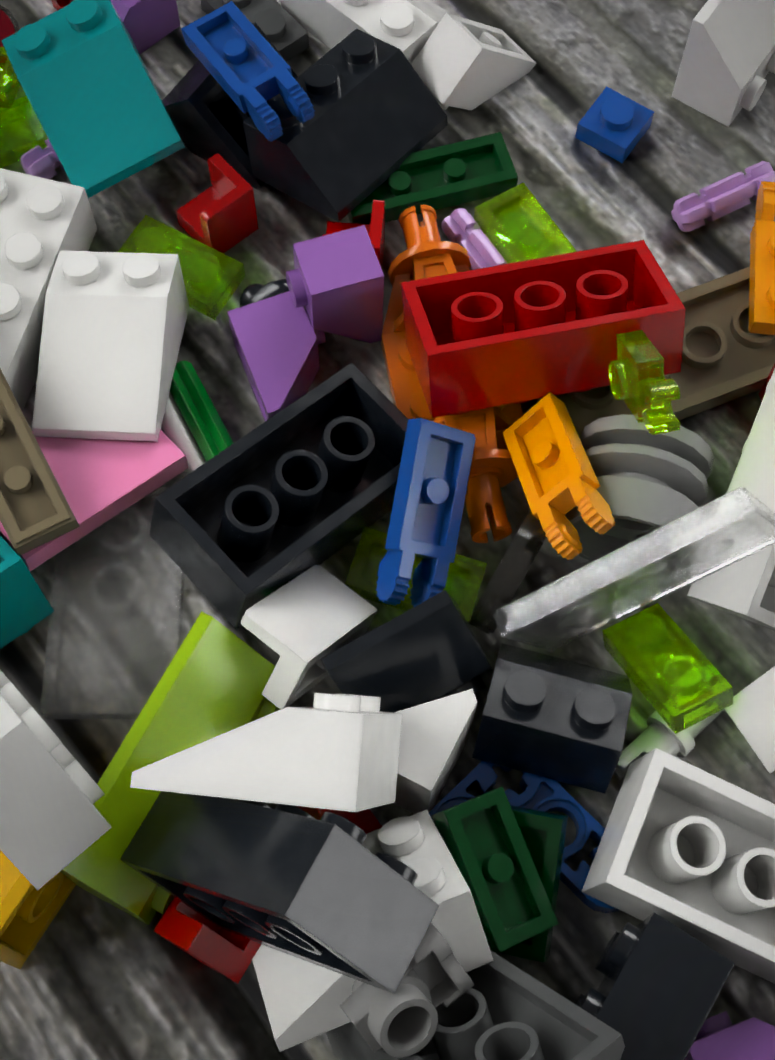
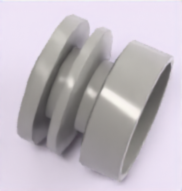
[565,414,714,575]

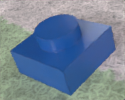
[575,86,654,164]

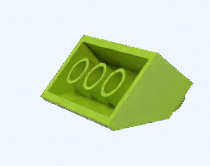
[60,611,280,925]

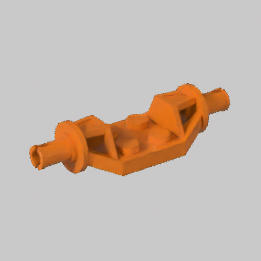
[381,204,523,543]

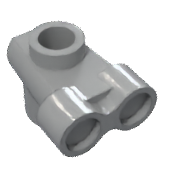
[340,923,474,1058]

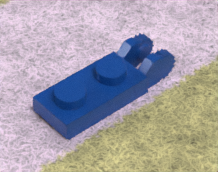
[181,1,315,142]
[375,418,476,607]

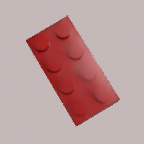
[401,240,686,418]

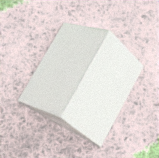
[394,689,477,814]

